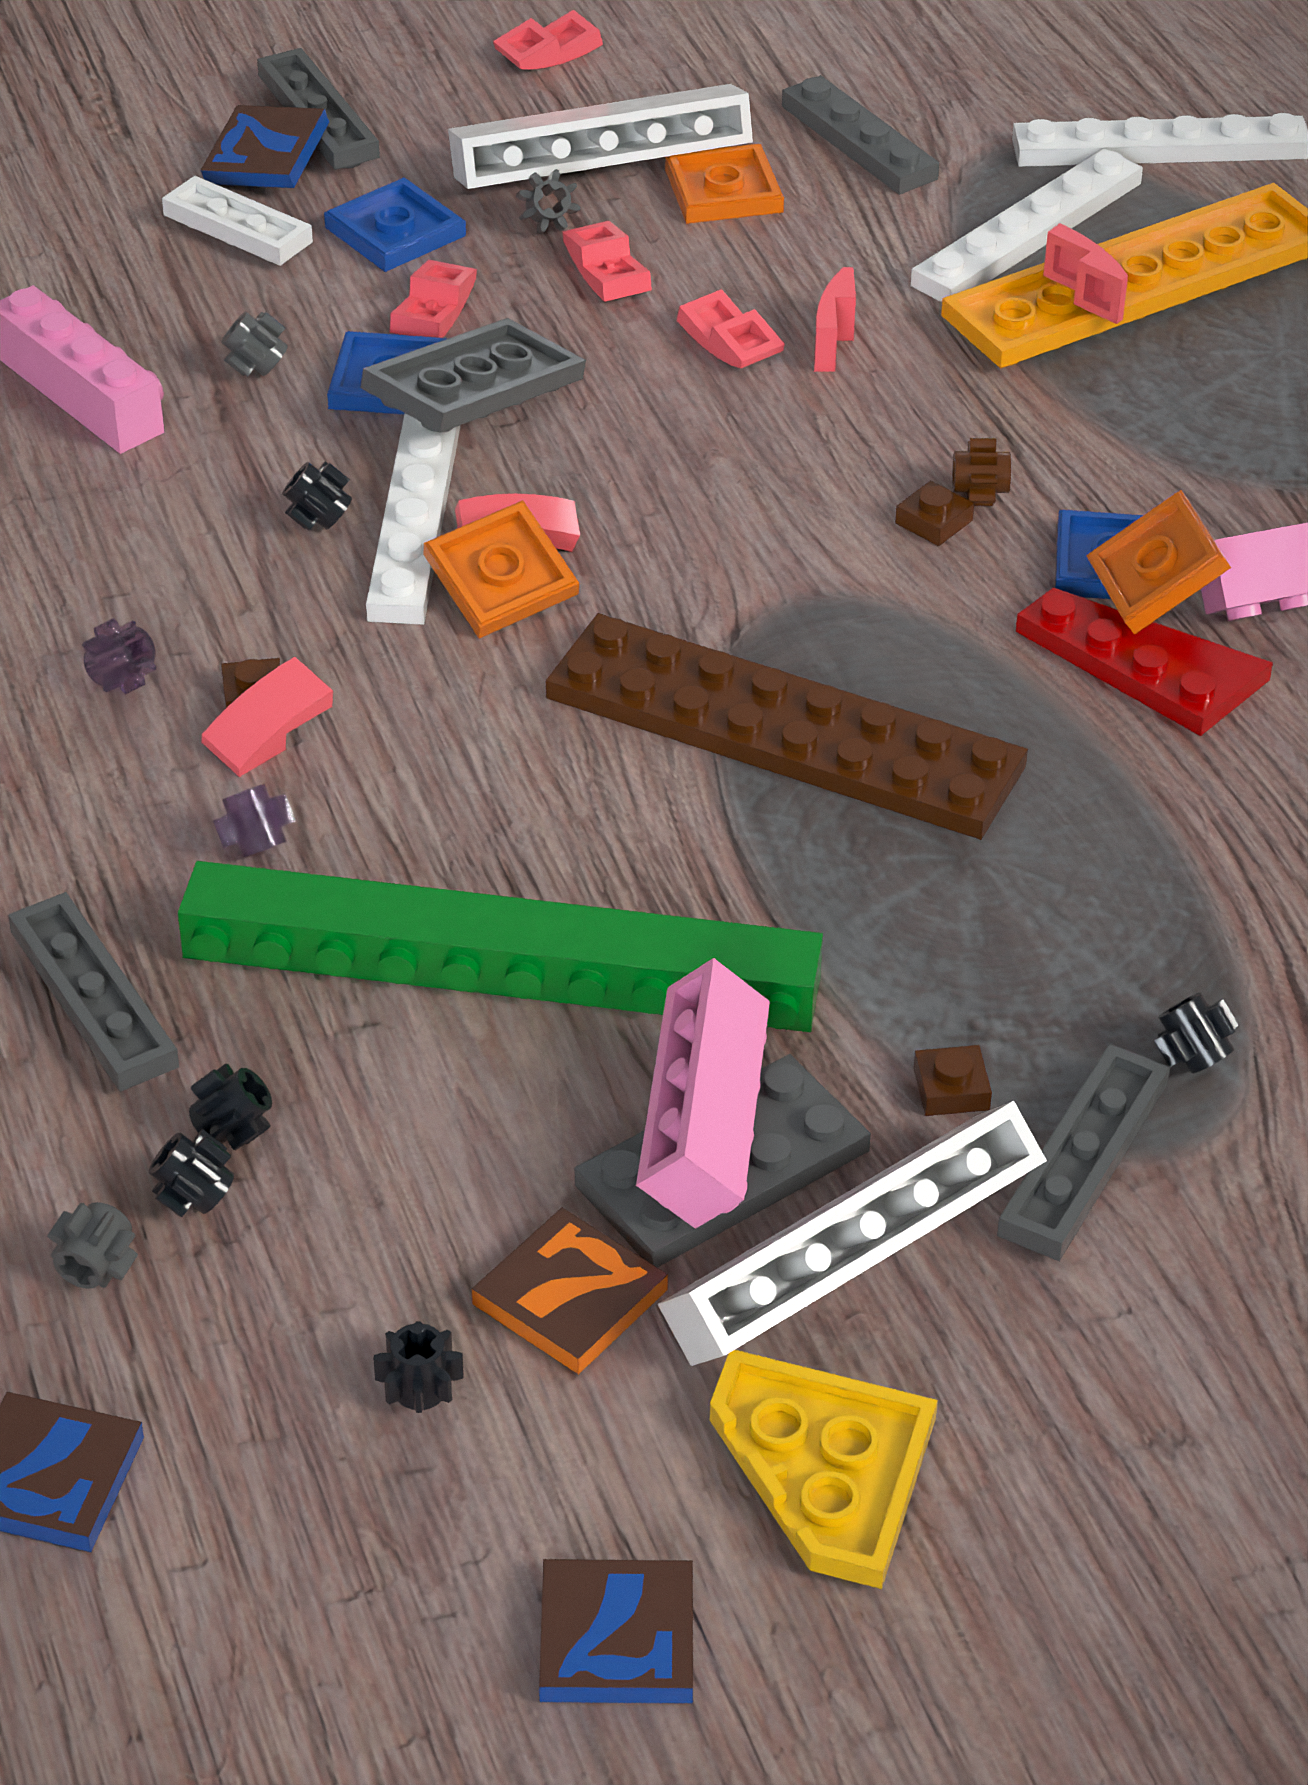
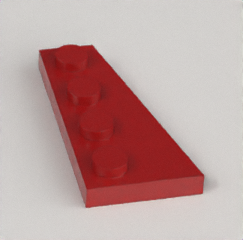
[1016,588,1273,736]

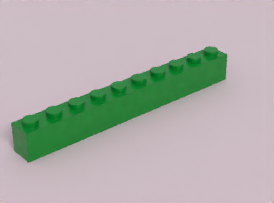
[178,861,823,1032]

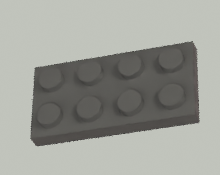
[360,318,586,433]
[574,1054,871,1268]

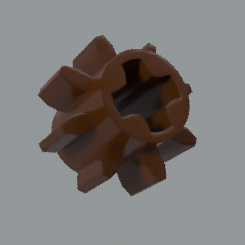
[952,438,1011,506]

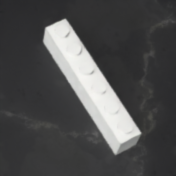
[448,84,753,189]
[658,1101,1047,1366]

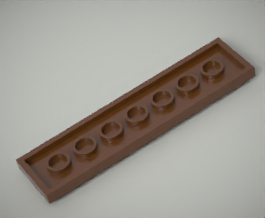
[546,613,1028,840]

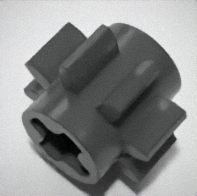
[516,169,581,234]
[221,311,288,377]
[47,1202,138,1289]

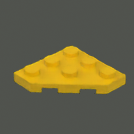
[709,1350,938,1589]

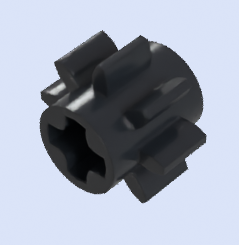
[282,461,352,530]
[1153,992,1239,1074]
[189,1063,272,1151]
[149,1129,234,1217]
[373,1321,464,1413]

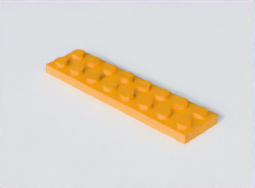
[941,183,1308,369]

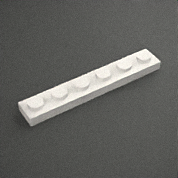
[1012,113,1308,167]
[911,148,1143,302]
[366,413,461,625]

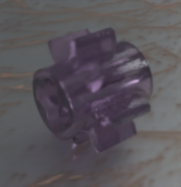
[82,618,157,694]
[213,784,296,858]

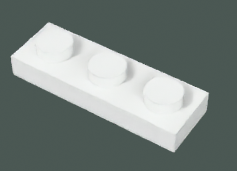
[162,176,313,266]

